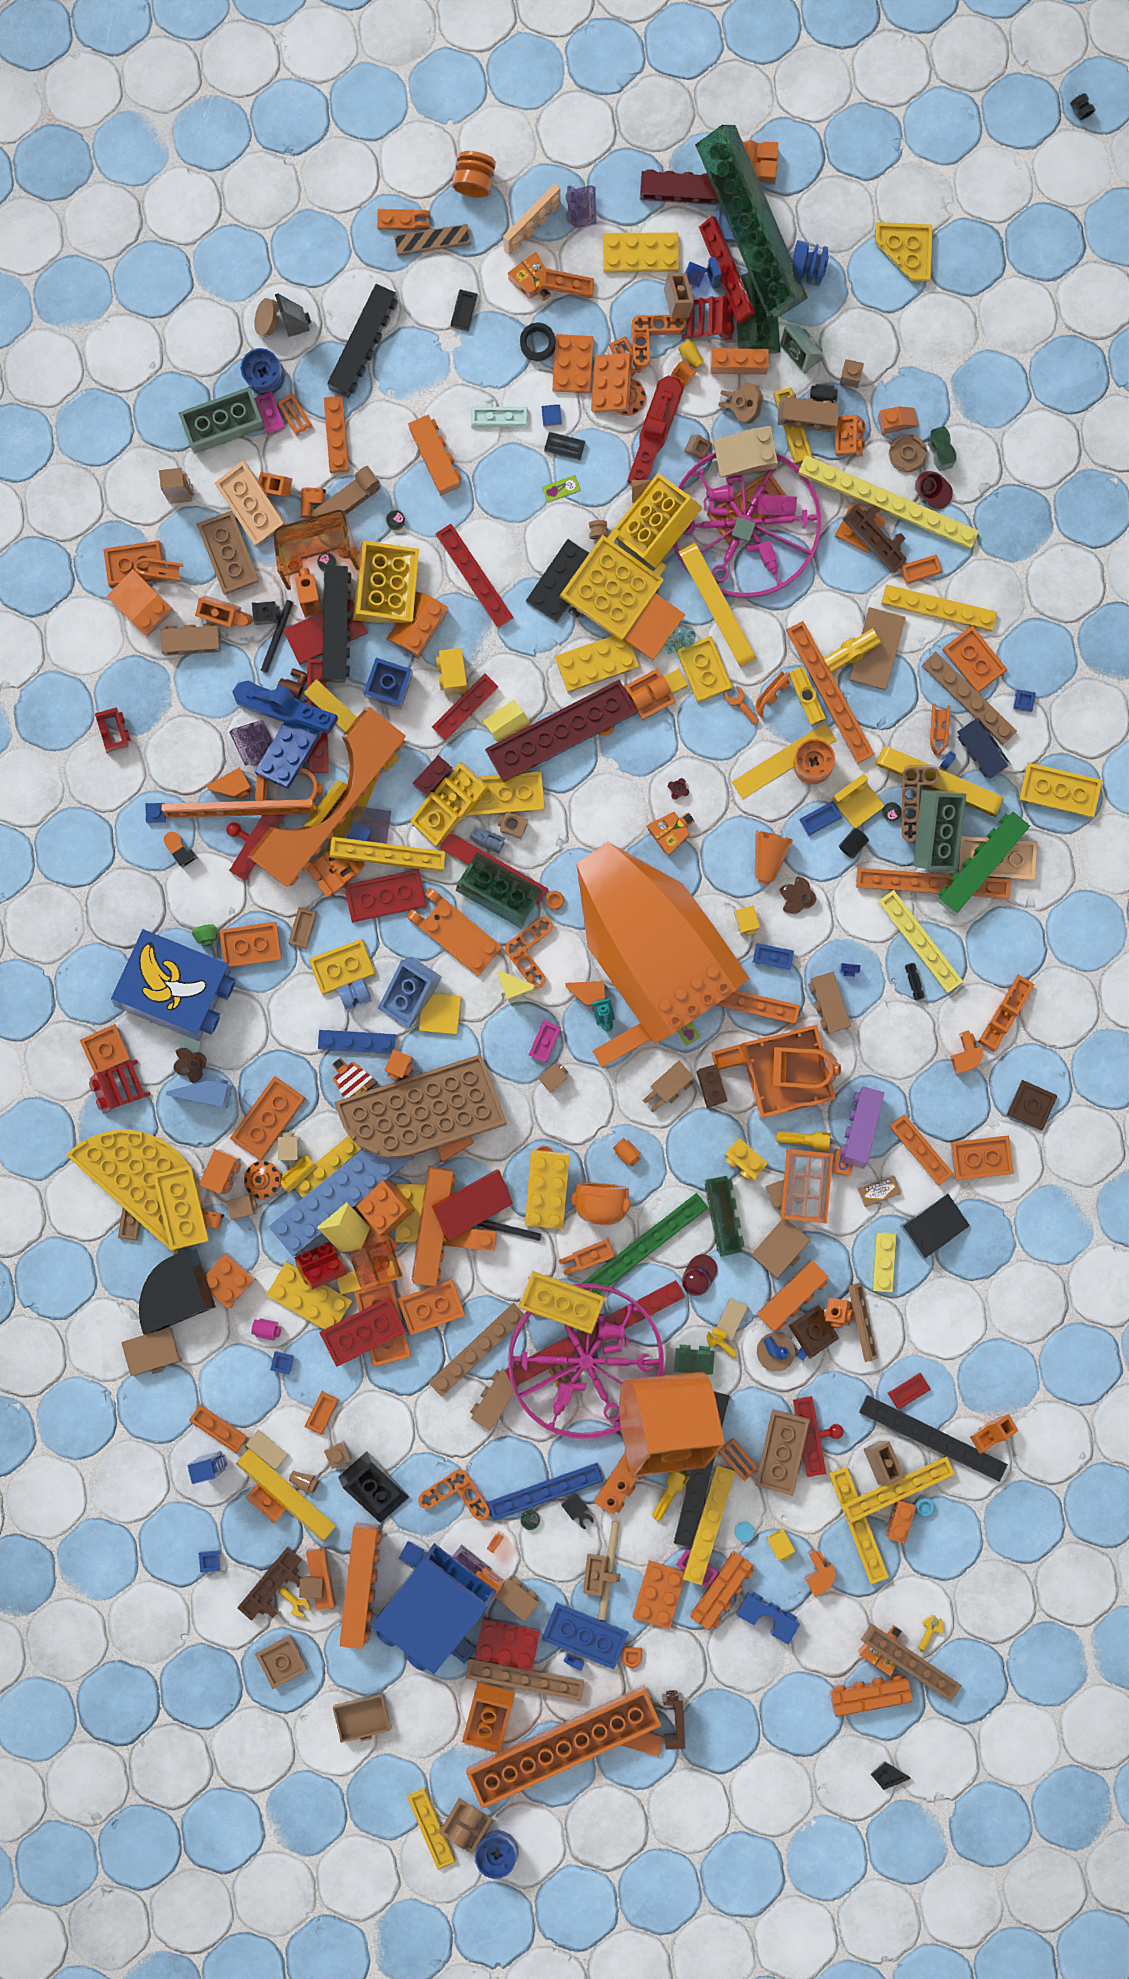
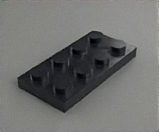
[526,539,589,623]

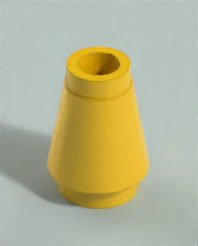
[678,339,704,368]

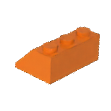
[387,591,449,659]

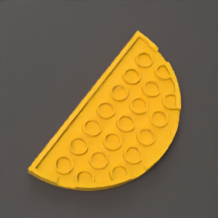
[66,1130,201,1254]

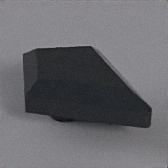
[871,1761,910,1790]

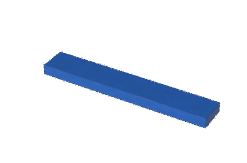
[487,1462,603,1521]

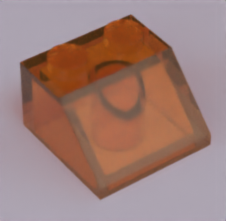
[349,1239,403,1290]

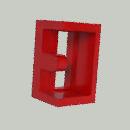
[95,707,131,753]

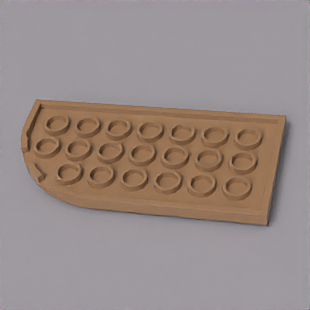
[335,1054,507,1159]

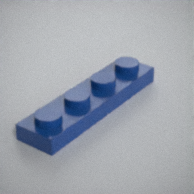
[318,1030,396,1054]

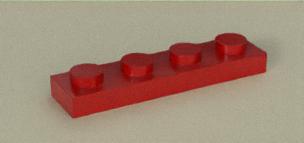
[432,674,499,741]

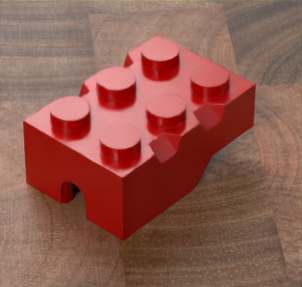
[475,1616,540,1671]

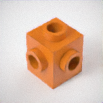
[824,1298,854,1329]

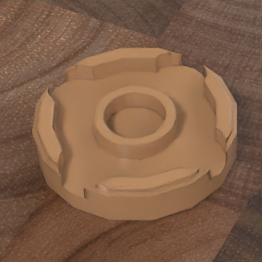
[254,298,279,337]
[888,434,927,472]
[757,1332,795,1371]

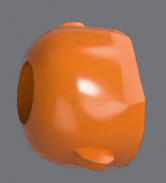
[571,1182,631,1225]

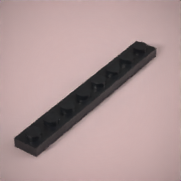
[673,1391,730,1548]
[859,1395,1008,1482]

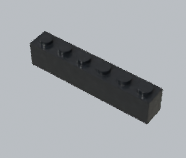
[327,283,399,398]
[322,565,351,683]

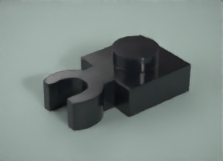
[561,1493,594,1529]

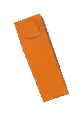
[442,1229,496,1251]

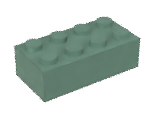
[178,387,265,454]
[913,790,966,870]

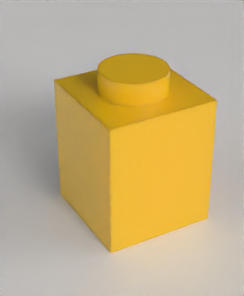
[734,905,760,936]
[766,1528,795,1561]

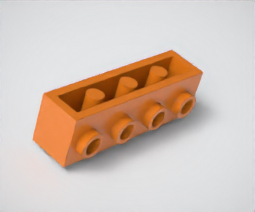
[594,1451,644,1515]

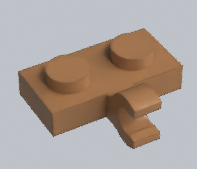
[583,1553,620,1596]

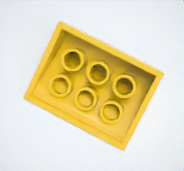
[615,473,703,568]
[353,540,419,623]

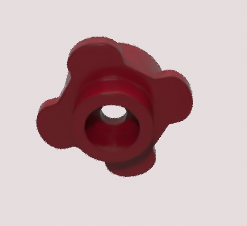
[668,778,689,800]

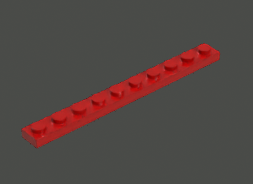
[505,1280,685,1386]

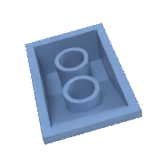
[378,956,442,1029]
[166,1078,232,1108]

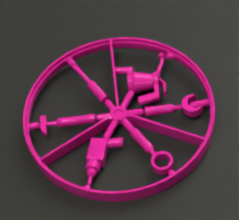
[673,453,821,598]
[508,1283,664,1439]

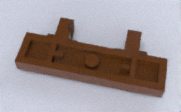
[842,504,907,573]
[237,1547,303,1621]

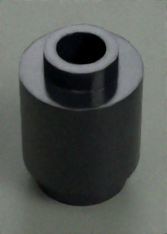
[810,384,838,403]

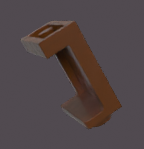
[696,1064,727,1108]
[662,1690,686,1750]

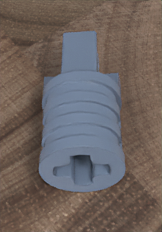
[470,827,506,854]

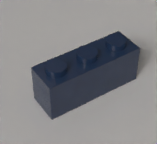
[957,718,1011,779]

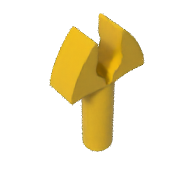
[706,1328,737,1358]
[278,1586,311,1617]
[918,1614,943,1651]

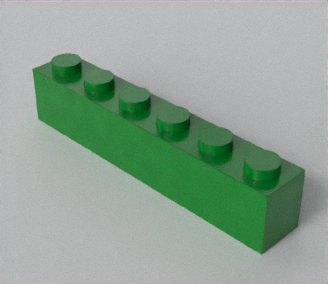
[937,812,1030,916]

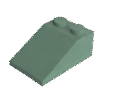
[780,325,823,374]

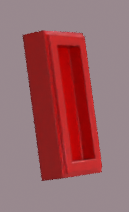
[888,1372,931,1410]

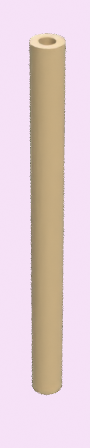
[598,1521,620,1620]

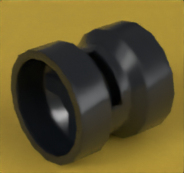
[1070,93,1096,120]

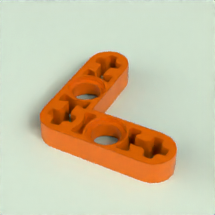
[631,315,686,370]
[505,917,553,988]
[418,1469,490,1521]

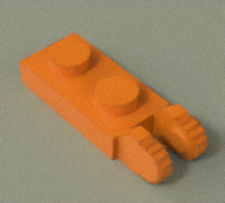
[377,209,430,231]
[559,1239,615,1275]

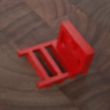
[682,295,735,341]
[89,1060,151,1114]

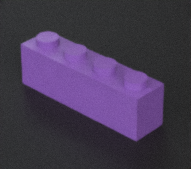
[840,1086,885,1169]

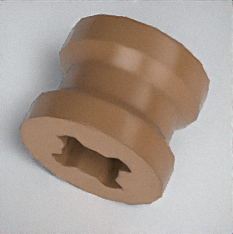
[589,520,608,540]

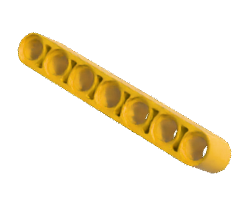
[678,542,757,668]
[876,746,1004,817]

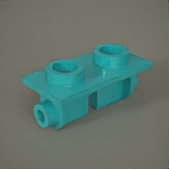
[592,998,615,1032]

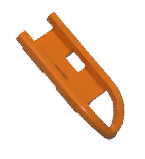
[134,558,184,582]
[755,671,790,717]
[930,704,951,756]

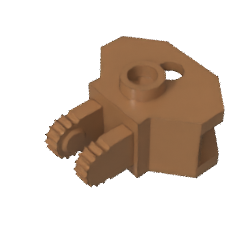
[718,383,763,424]

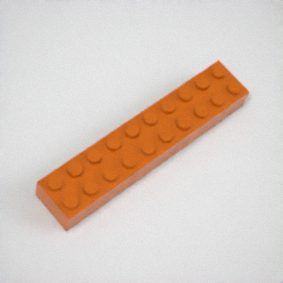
[466,1685,662,1809]

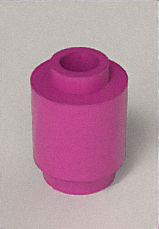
[251,1318,281,1341]

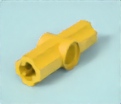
[824,628,881,673]
[789,667,826,726]

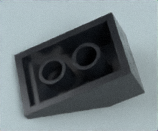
[900,1193,970,1258]
[338,1451,409,1523]

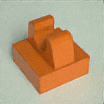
[671,360,697,388]

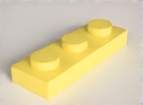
[872,1233,896,1292]

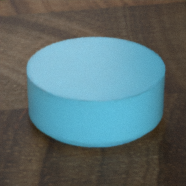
[915,1497,935,1517]
[735,1522,754,1542]

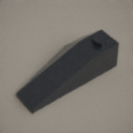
[275,293,312,337]

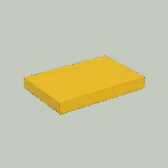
[676,636,733,703]
[308,939,376,995]

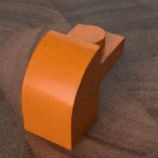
[259,472,293,498]
[950,1030,983,1074]
[970,1414,1019,1454]
[804,1549,835,1597]

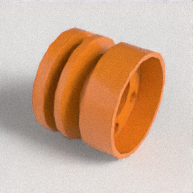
[452,151,496,198]
[793,738,835,784]

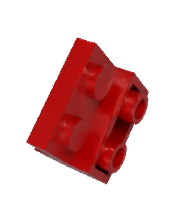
[294,1242,347,1290]

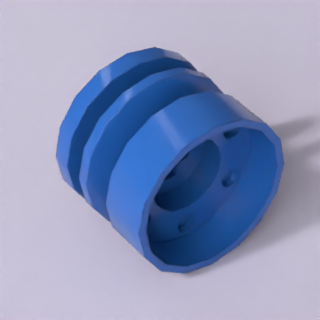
[788,240,829,286]
[240,348,285,395]
[475,1830,518,1879]

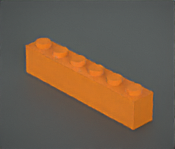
[411,1166,455,1286]

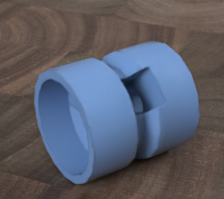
[338,978,371,1011]

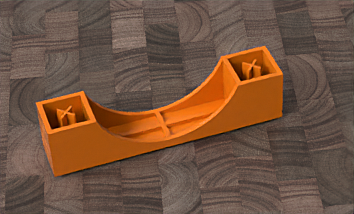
[247,707,406,887]

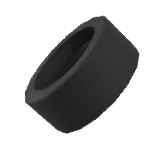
[520,322,556,361]

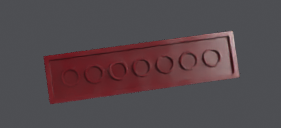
[485,680,638,783]

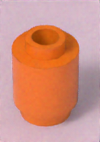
[613,1138,641,1166]

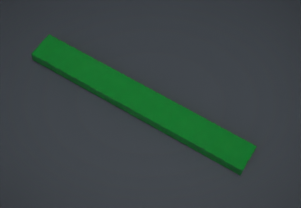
[582,1193,708,1294]

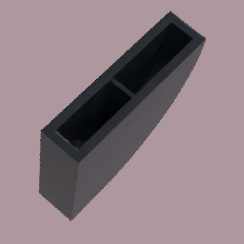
[139,1247,216,1335]

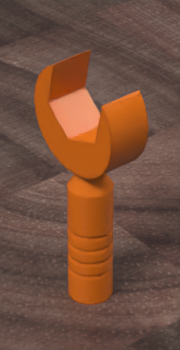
[725,686,759,725]

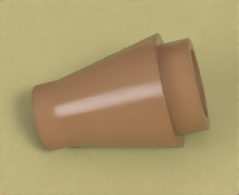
[289,1470,319,1494]

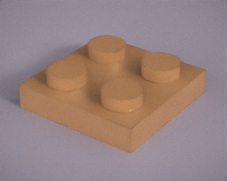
[255,1634,308,1689]

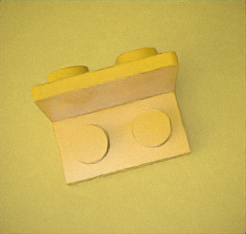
[831,773,884,828]
[724,1138,768,1181]

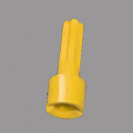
[776,1131,831,1152]
[652,1471,690,1521]

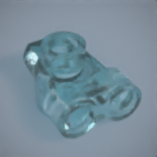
[665,626,696,654]

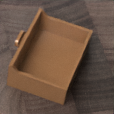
[751,1219,810,1279]
[121,1327,182,1376]
[333,1692,391,1743]

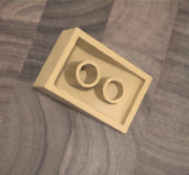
[713,426,778,478]

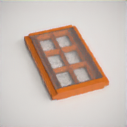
[780,1149,833,1223]

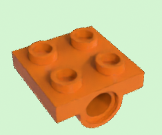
[624,668,676,720]

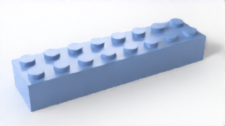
[268,1149,414,1256]

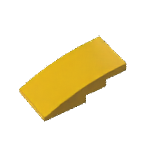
[410,762,489,846]

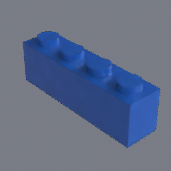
[187,1451,227,1484]

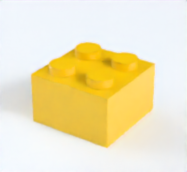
[436,648,468,695]

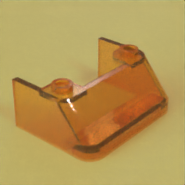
[273,510,360,590]

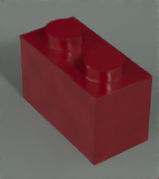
[413,755,453,798]

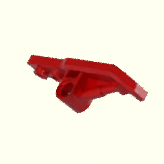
[627,375,684,483]

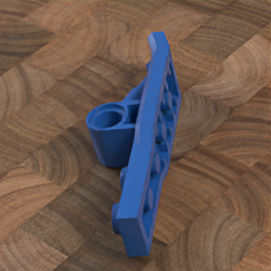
[232,680,338,734]

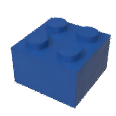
[364,658,413,709]

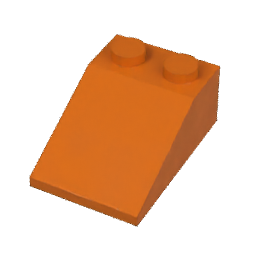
[107,569,174,636]
[462,1682,515,1752]

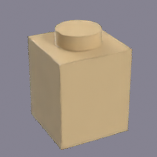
[278,1133,299,1161]

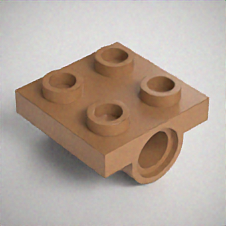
[439,1798,493,1854]

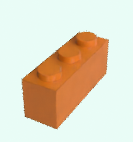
[710,348,769,375]

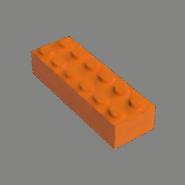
[339,1522,382,1649]

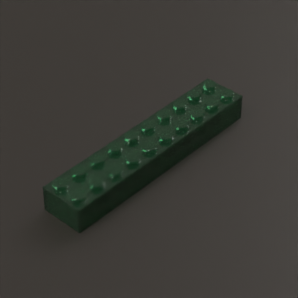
[695,124,808,317]

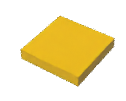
[419,994,461,1035]

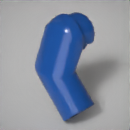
[763,1336,790,1360]

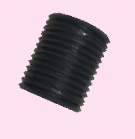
[838,828,869,859]

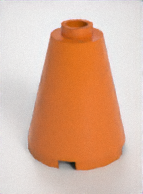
[755,831,793,885]

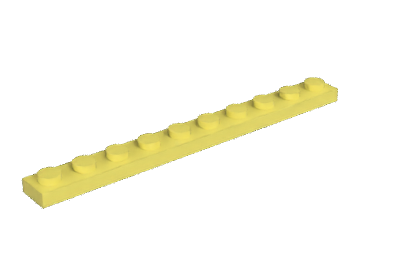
[798,455,979,549]

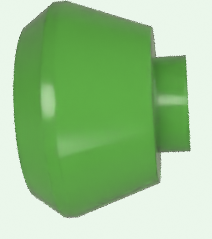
[192,924,218,946]

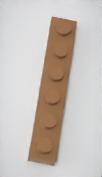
[922,651,1017,745]
[428,1303,524,1397]
[860,1623,962,1702]
[465,1657,584,1701]

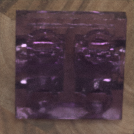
[229,720,273,766]

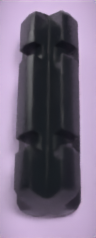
[905,963,925,1000]

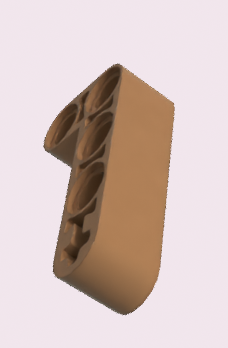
[311,466,381,530]
[901,765,939,842]

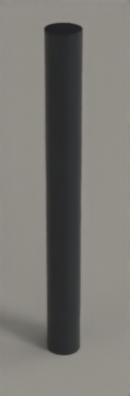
[260,600,294,673]
[477,1220,542,1241]

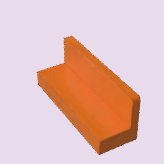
[306,1547,336,1610]

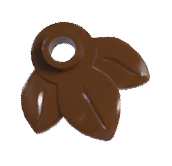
[780,877,816,914]
[173,1048,207,1083]

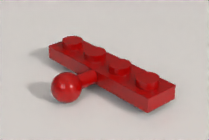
[226,815,285,881]
[793,1396,844,1477]

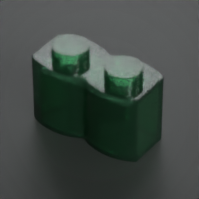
[928,426,956,471]
[673,1344,715,1375]

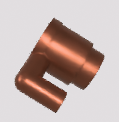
[277,668,307,699]

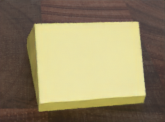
[482,700,531,742]
[497,970,535,1002]
[317,1202,370,1253]

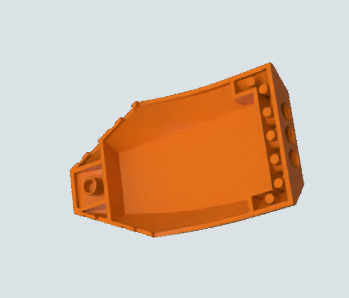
[576,842,750,1044]

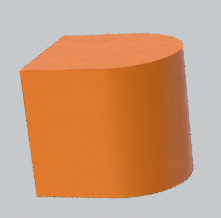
[619,1371,725,1477]

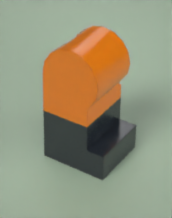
[164,832,198,868]

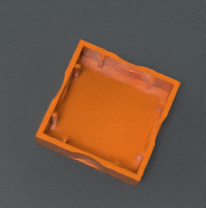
[742,1025,836,1119]

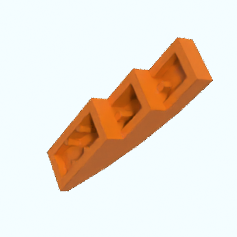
[978,974,1035,1052]
[592,1023,651,1067]

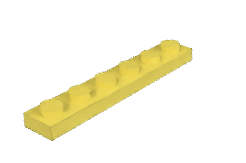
[878,890,963,993]

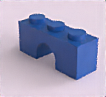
[736,1592,800,1645]

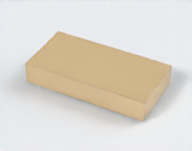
[716,1298,748,1341]
[246,1429,288,1470]

